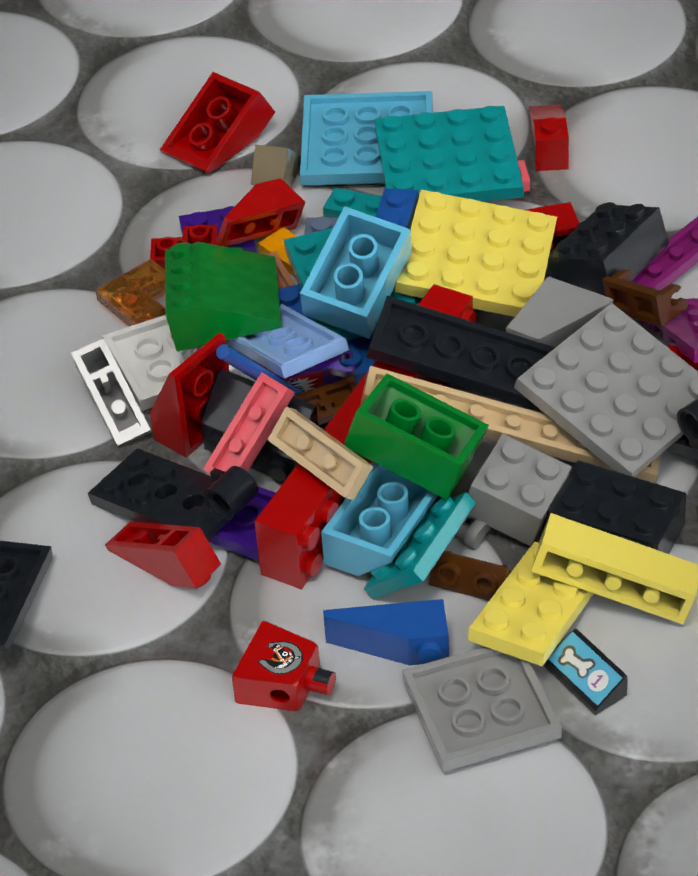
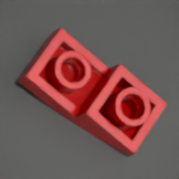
[150,224,218,271]

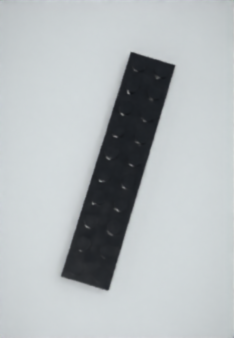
[366,296,698,460]

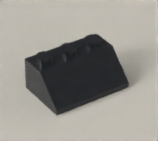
[201,369,318,482]

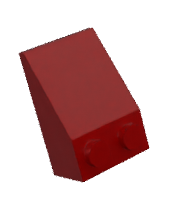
[159,72,275,174]
[150,332,229,458]

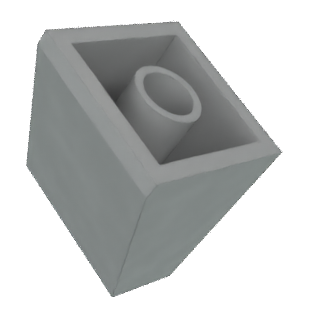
[506,277,613,348]

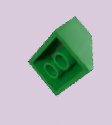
[344,373,489,500]

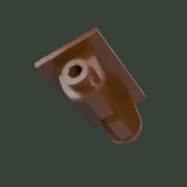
[429,551,512,601]

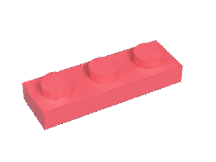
[203,372,295,474]

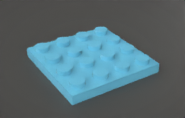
[300,91,433,186]

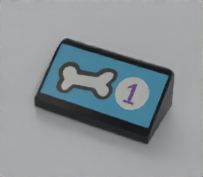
[543,628,628,715]

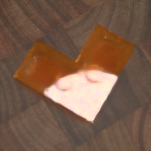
[96,259,165,326]

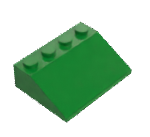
[165,242,282,352]

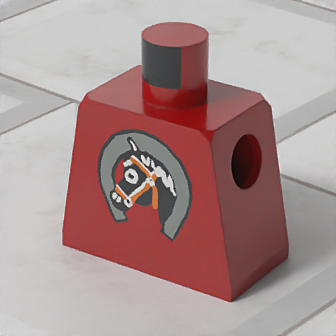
[232,620,336,711]

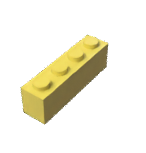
[531,513,698,624]

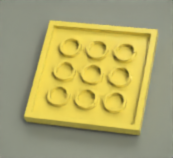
[395,190,557,317]

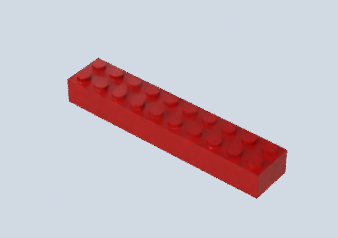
[255,284,476,590]

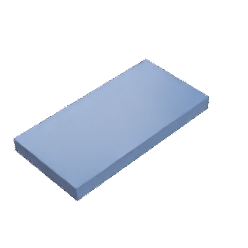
[226,304,349,379]

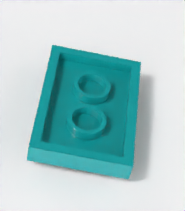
[364,492,476,600]

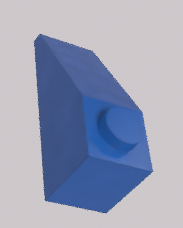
[323,599,449,666]

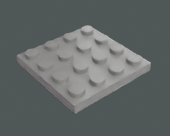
[514,303,698,477]

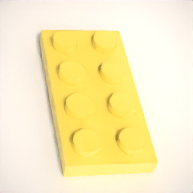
[468,541,594,666]

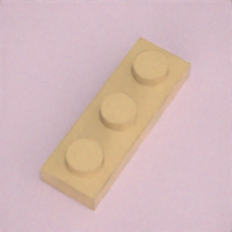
[267,407,373,500]

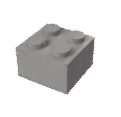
[468,434,572,546]

